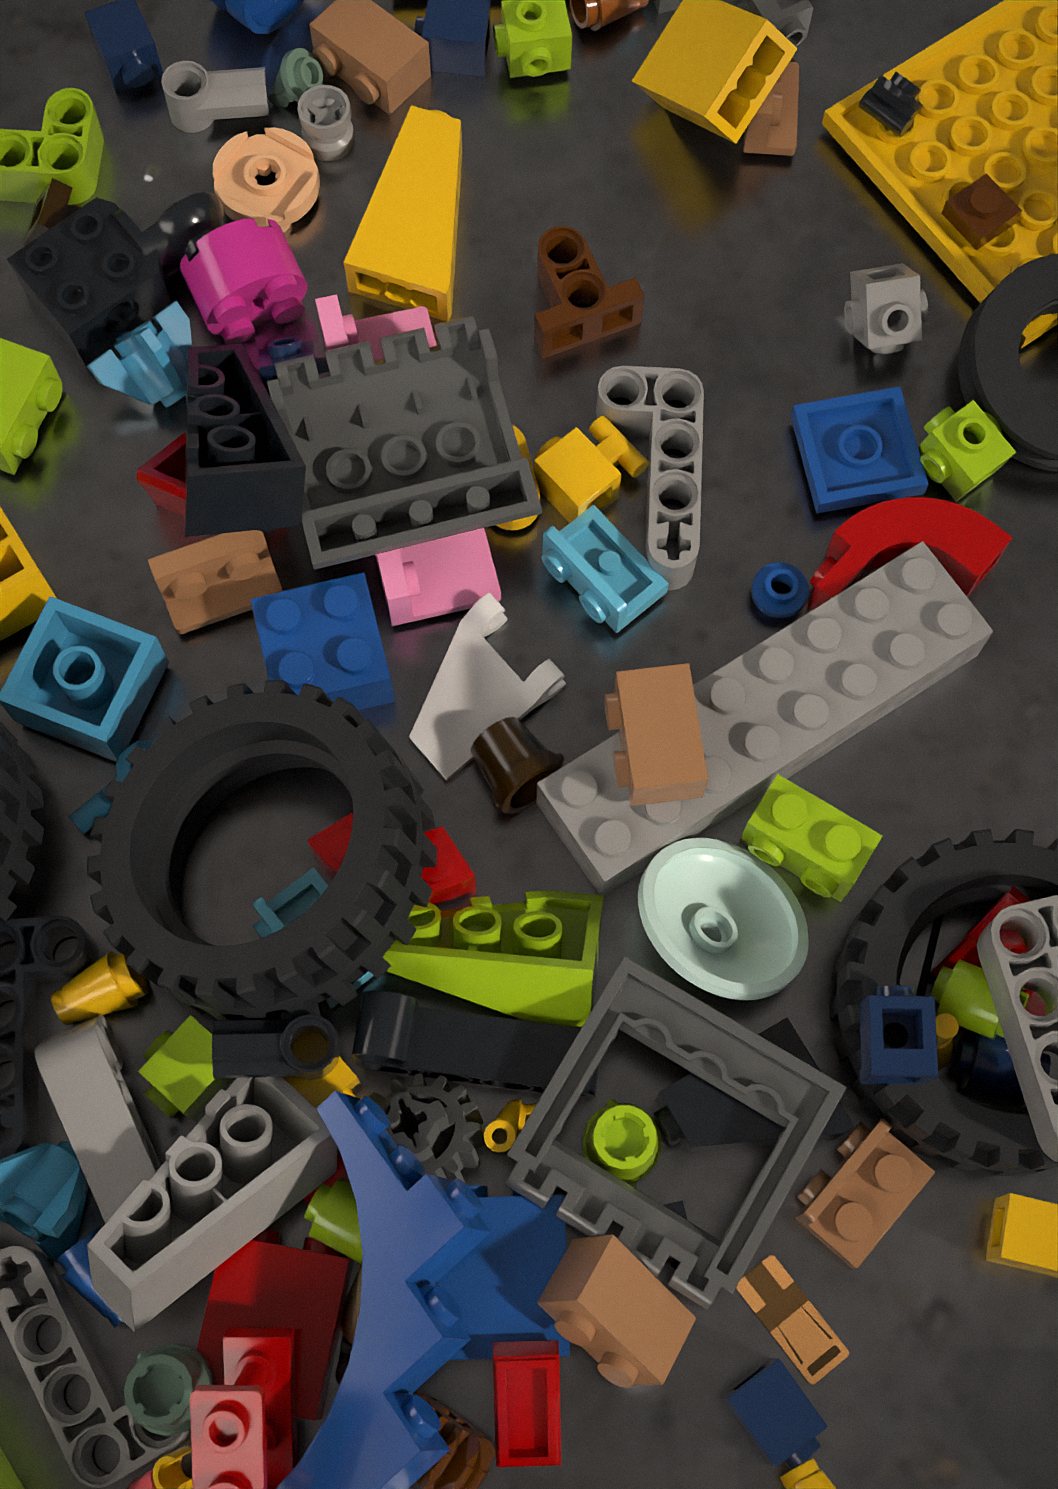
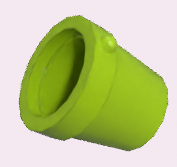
[582,1099,662,1188]

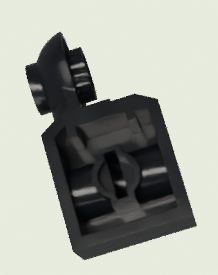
[7,192,226,366]

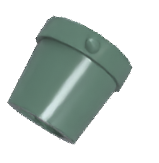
[124,1344,215,1436]

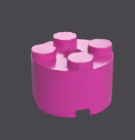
[180,218,308,345]

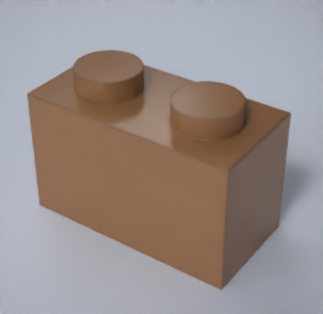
[309,0,431,115]
[604,663,708,806]
[537,1235,696,1388]

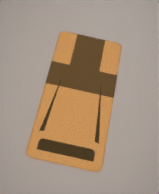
[736,1255,849,1385]

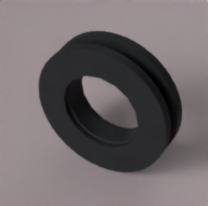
[958,254,1058,472]

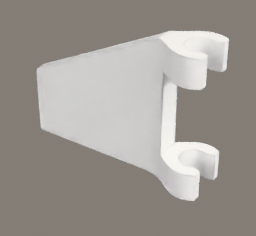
[409,593,566,781]

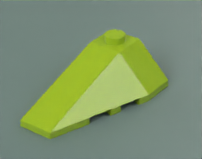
[382,890,604,1027]

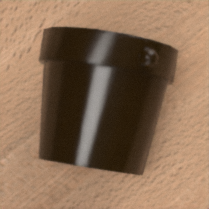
[470,717,565,814]

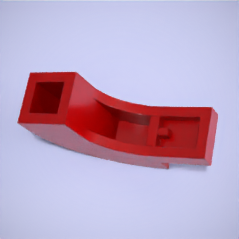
[808,497,1013,611]

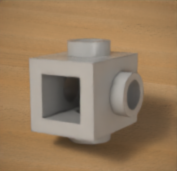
[844,263,928,354]

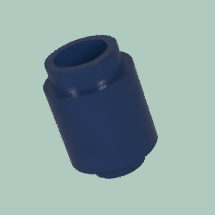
[952,1032,1051,1104]

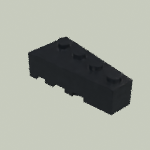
[185,344,306,537]

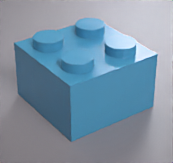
[0,596,169,762]

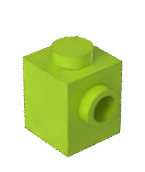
[138,1015,232,1121]

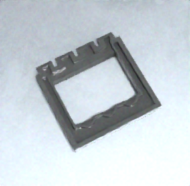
[505,956,847,1310]

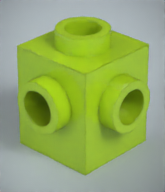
[493,0,572,78]
[918,400,1016,502]

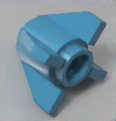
[87,301,192,407]
[0,1141,89,1263]

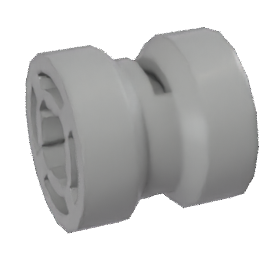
[297,85,355,161]

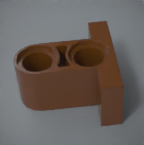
[534,225,644,359]

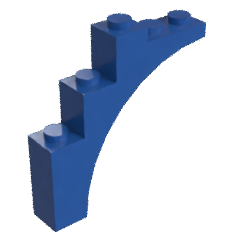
[276,1091,491,1489]

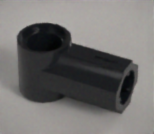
[212,1014,340,1080]

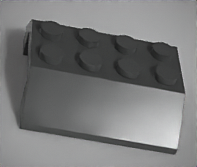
[267,316,542,570]

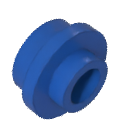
[751,562,809,618]

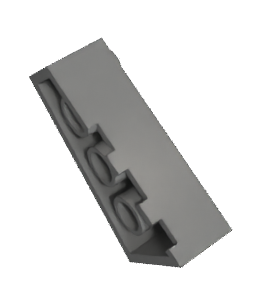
[87,1077,338,1332]

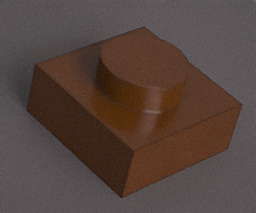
[941,173,1022,250]

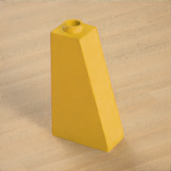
[344,105,463,322]

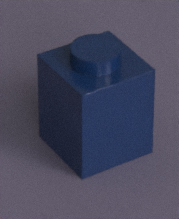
[84,0,163,93]
[414,0,491,77]
[720,1358,828,1469]

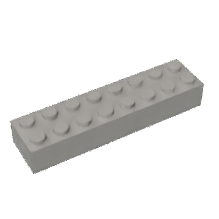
[536,541,993,896]

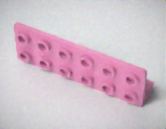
[315,294,501,626]

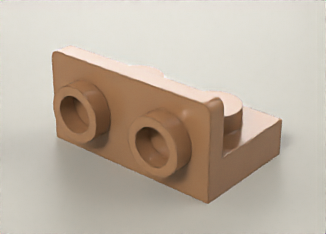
[743,25,799,156]
[147,530,283,634]
[795,1118,935,1270]

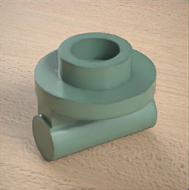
[269,48,323,108]

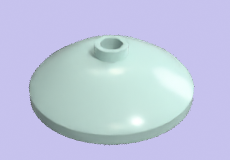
[638,838,809,1000]

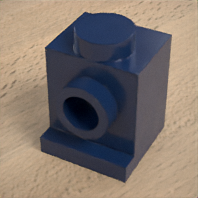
[859,985,938,1085]

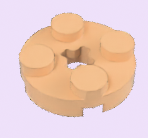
[213,127,320,233]

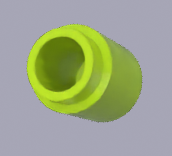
[930,959,1029,1040]
[304,1178,363,1265]

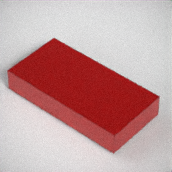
[493,1340,561,1467]

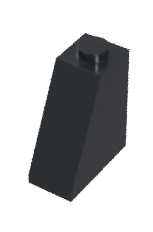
[653,1017,855,1154]

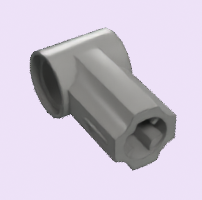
[161,60,270,133]

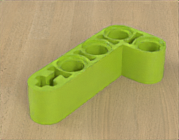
[0,88,104,205]

